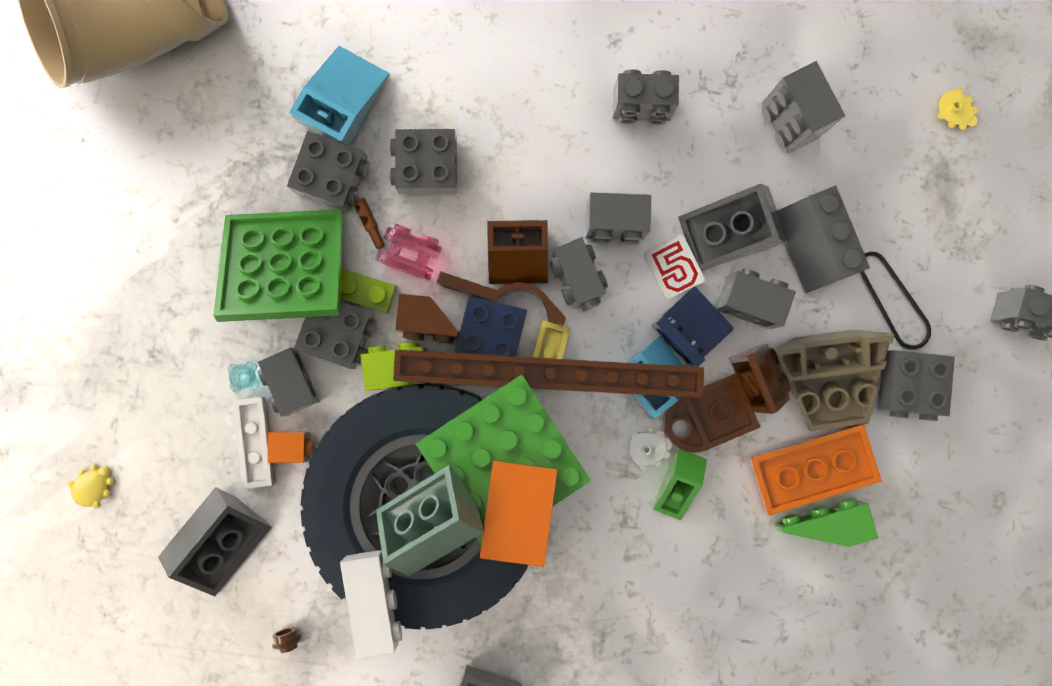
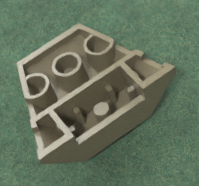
[774,330,895,431]

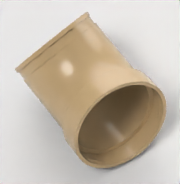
[18,0,228,88]

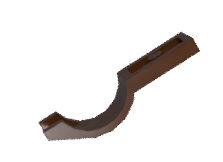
[437,271,566,326]

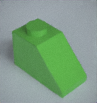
[653,449,707,520]

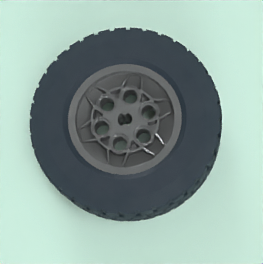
[300,384,529,630]

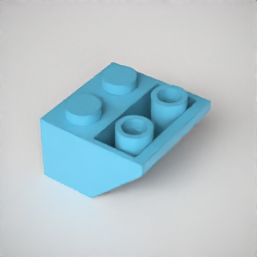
[626,336,684,419]

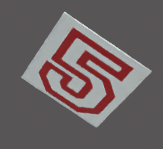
[644,234,706,300]

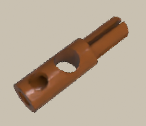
[354,198,385,249]

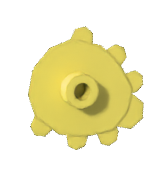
[937,87,979,130]
[68,465,114,509]

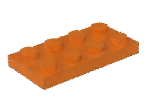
[749,424,882,516]

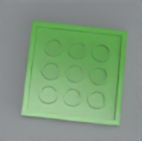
[213,209,344,322]
[416,374,591,545]

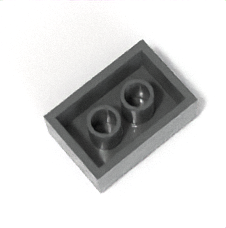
[761,61,845,154]

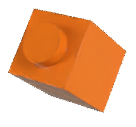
[267,431,315,463]

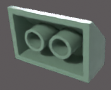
[376,465,484,576]

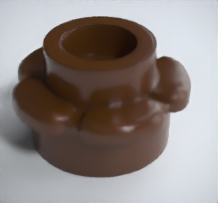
[272,627,301,653]

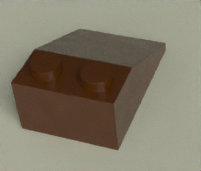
[729,344,790,414]

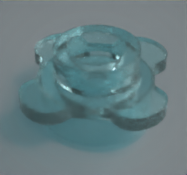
[228,361,259,393]

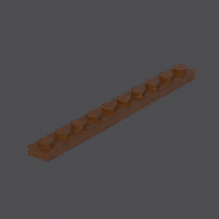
[393,349,704,398]

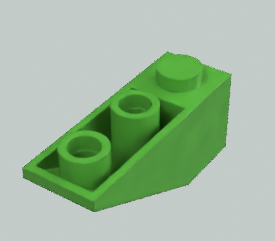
[774,497,878,547]

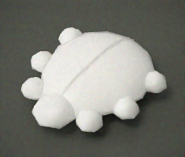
[629,428,673,471]

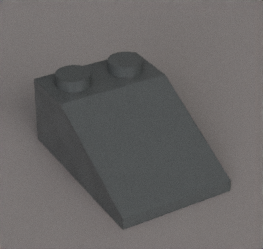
[678,184,787,271]

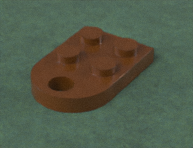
[663,373,761,453]

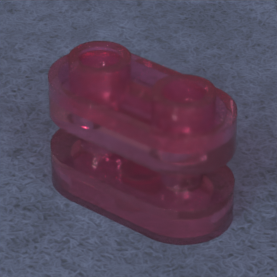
[375,224,442,281]

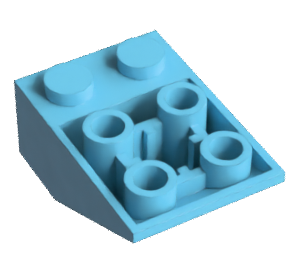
[289,46,390,146]

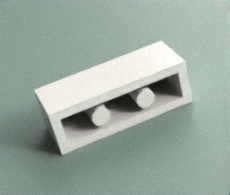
[340,550,402,659]

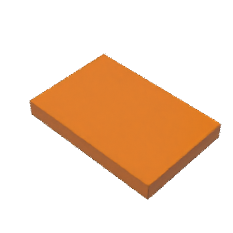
[480,460,557,567]

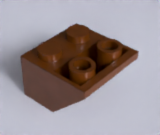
[487,220,548,285]
[395,294,460,344]

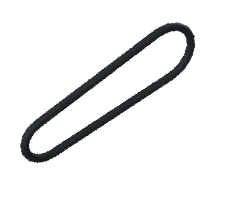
[860,251,931,349]

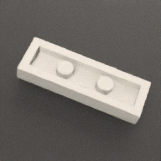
[232,397,275,489]

